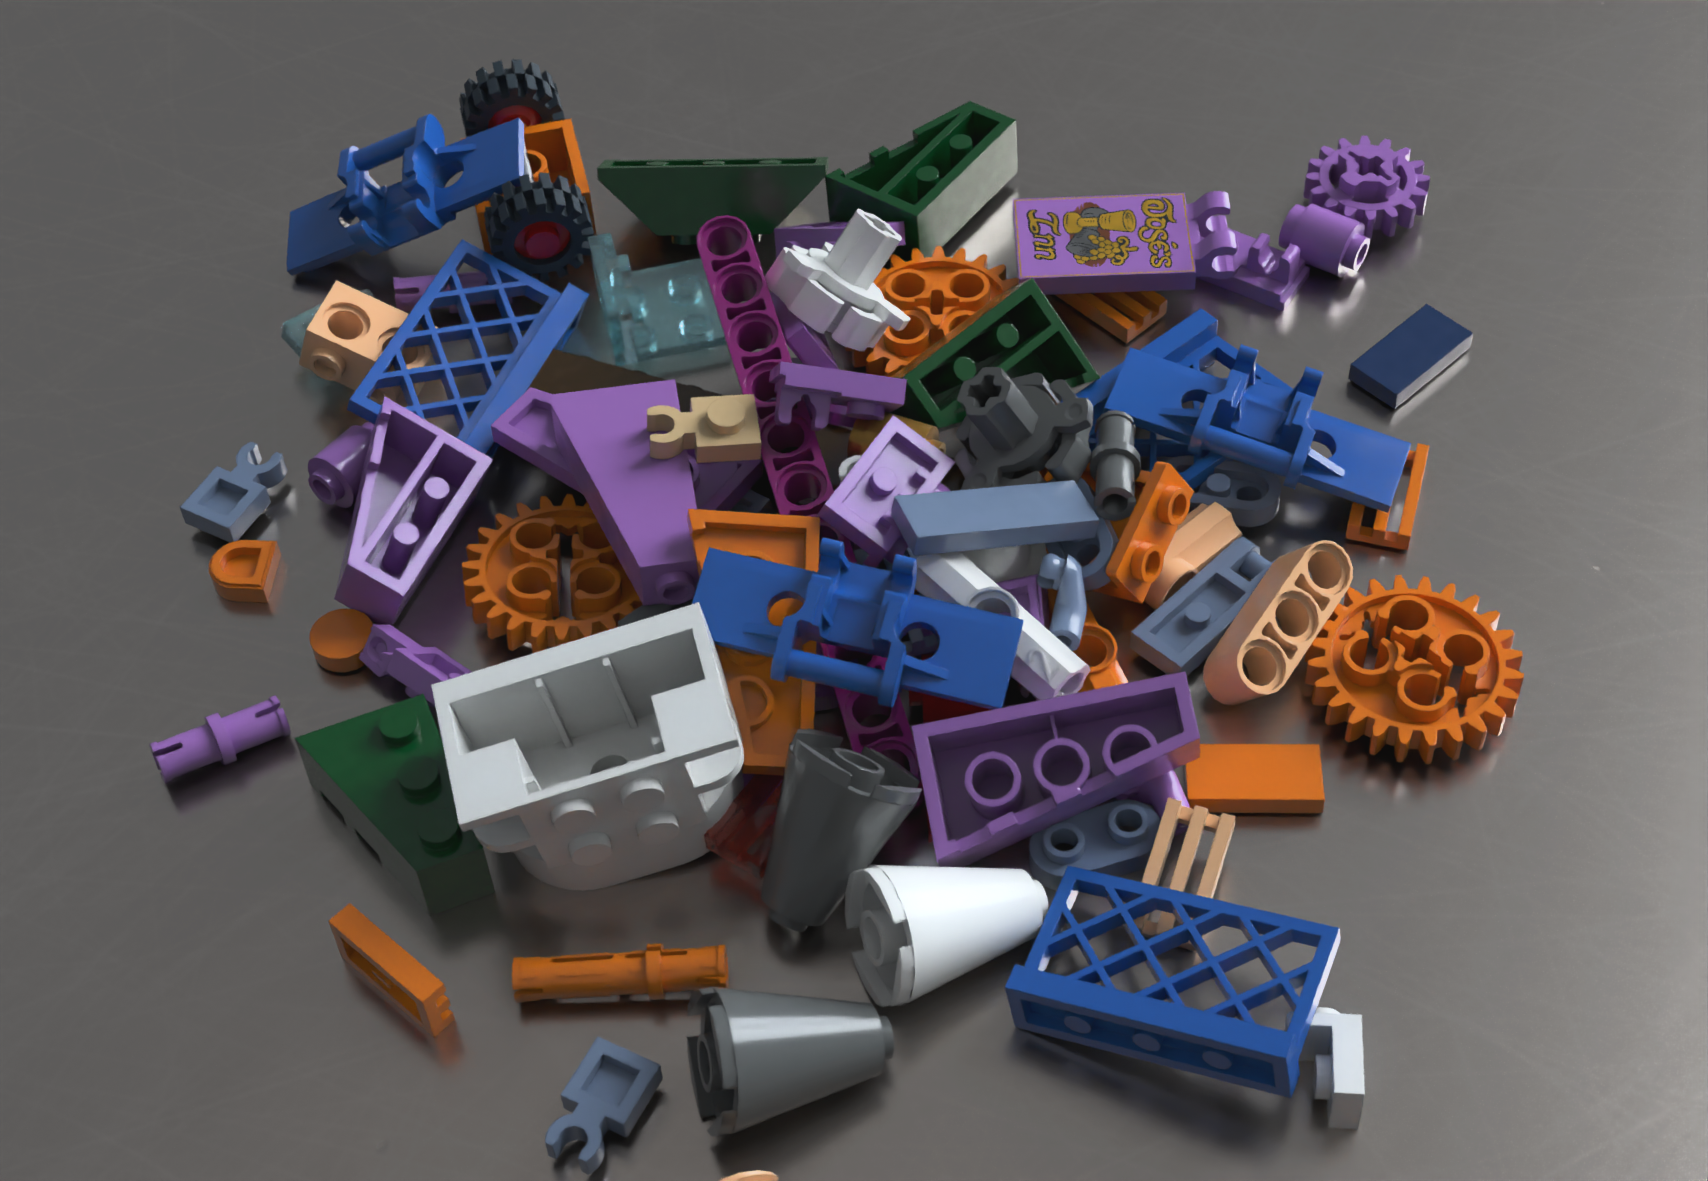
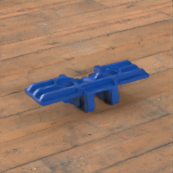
[287,114,524,276]
[1103,344,1411,513]
[692,537,1024,710]

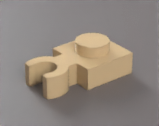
[647,394,761,463]

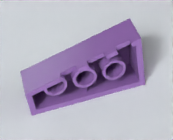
[912,671,1200,867]

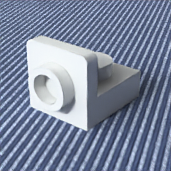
[1284,1007,1365,1129]

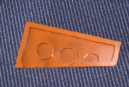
[687,509,820,776]

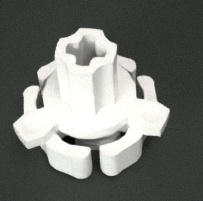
[765,208,911,351]

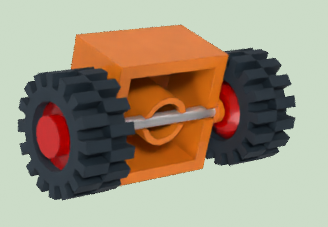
[459,59,598,282]

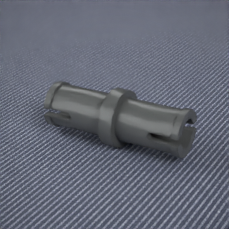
[1089,410,1141,521]

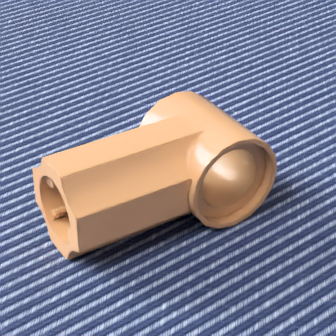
[1144,501,1242,610]

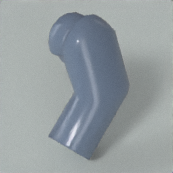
[1036,553,1087,651]

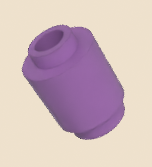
[1278,204,1370,277]
[308,422,374,508]

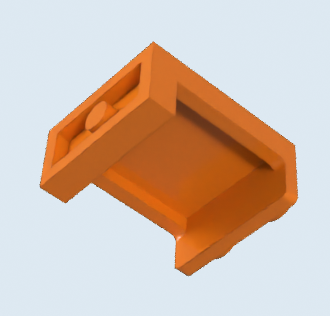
[1039,461,1194,604]

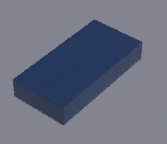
[1348,303,1473,409]

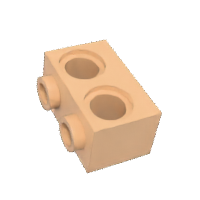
[299,280,438,407]

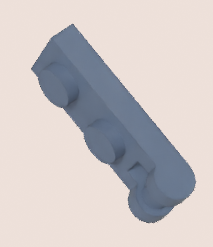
[1130,536,1275,676]

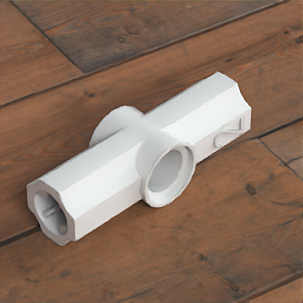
[915,551,1091,701]

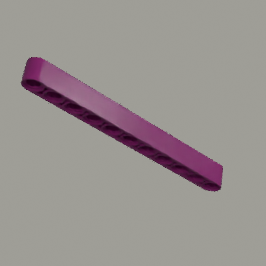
[697,215,925,818]

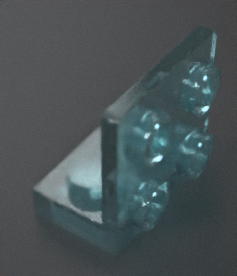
[588,233,726,366]

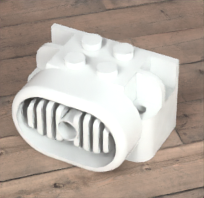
[431,602,744,890]

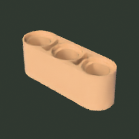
[1203,540,1353,706]

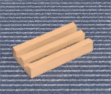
[1134,797,1235,952]

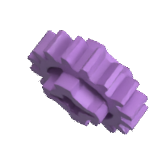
[1303,136,1430,239]

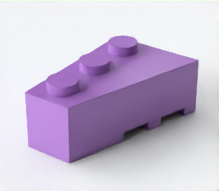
[334,396,493,626]

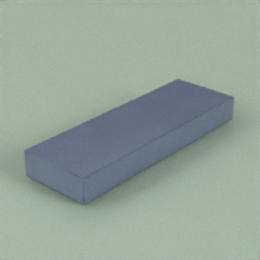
[891,480,1100,556]

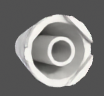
[845,865,1049,1007]

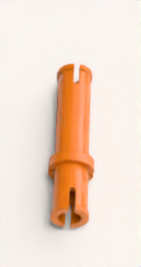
[512,943,729,1003]

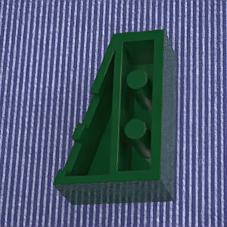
[825,101,1018,261]
[889,278,1100,432]
[294,694,495,916]

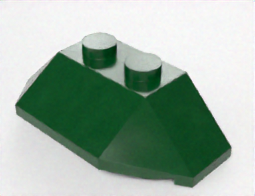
[597,157,828,245]

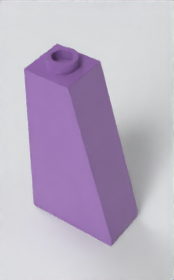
[550,379,699,606]

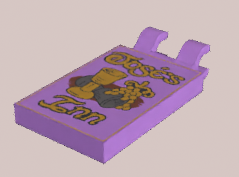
[1012,191,1237,295]

